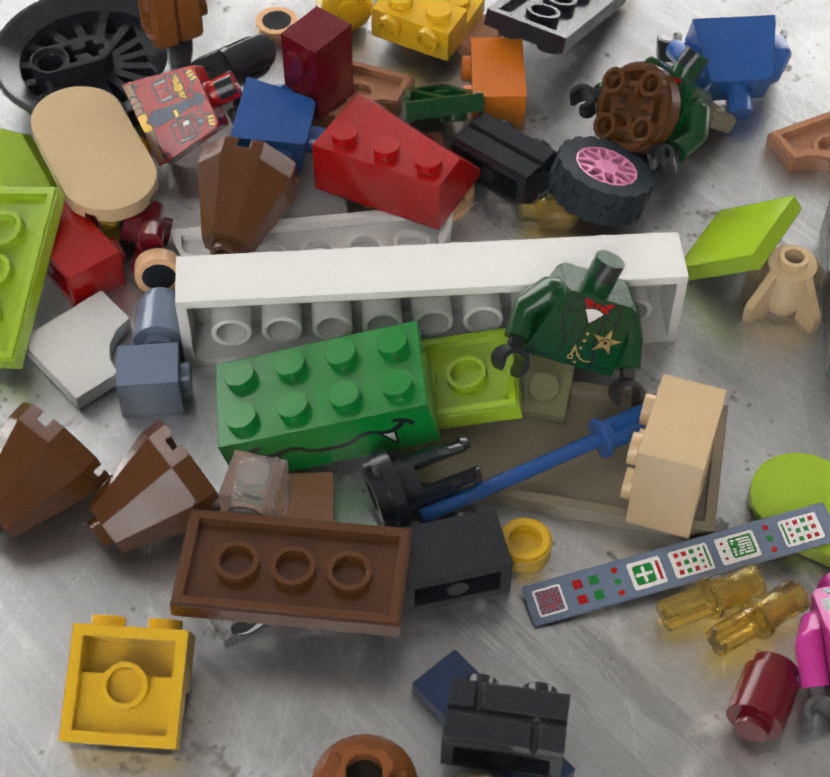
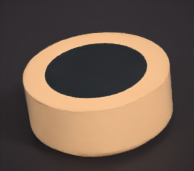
[256,7,298,46]
[134,248,178,292]

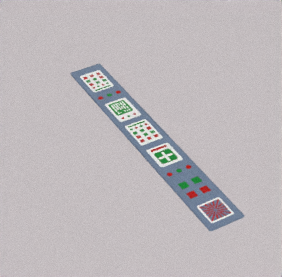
[522,502,830,627]

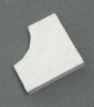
[26,290,132,409]

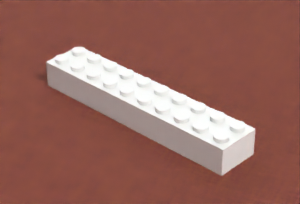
[175,232,689,367]

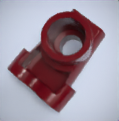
[119,200,173,275]

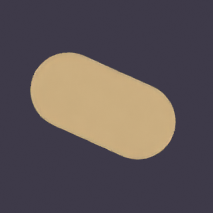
[30,86,159,222]

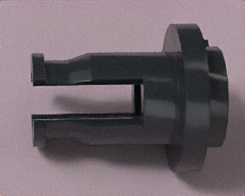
[362,433,482,528]

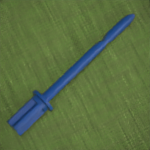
[418,403,646,523]

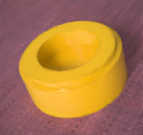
[502,517,552,573]

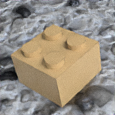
[620,374,727,539]

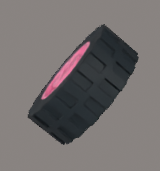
[546,136,655,227]

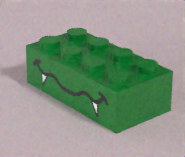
[216,321,440,476]

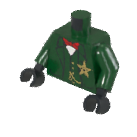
[569,46,713,178]
[491,250,645,407]

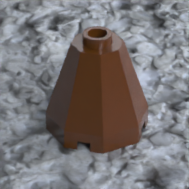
[198,136,300,255]
[0,402,110,538]
[87,419,228,552]

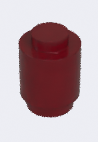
[726,651,800,743]

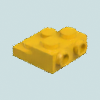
[371,0,485,61]
[58,614,196,751]

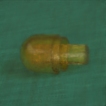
[517,194,581,231]

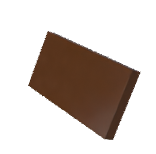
[170,509,413,637]

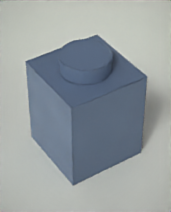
[116,342,193,417]

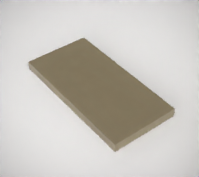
[403,380,728,540]

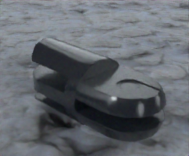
[190,34,277,87]

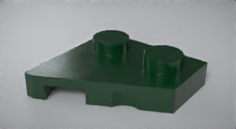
[402,84,484,122]

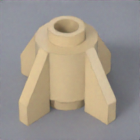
[742,244,825,334]

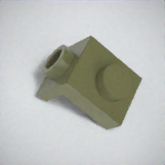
[520,353,575,425]

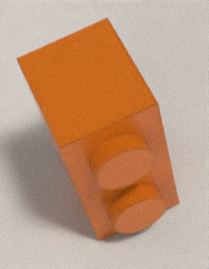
[461,37,527,129]

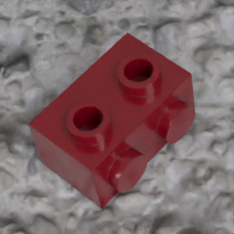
[281,6,354,121]

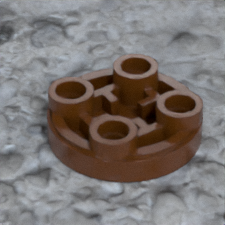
[593,61,681,155]

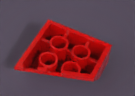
[312,93,480,230]

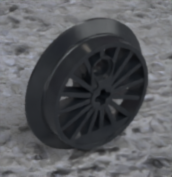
[0,0,193,128]

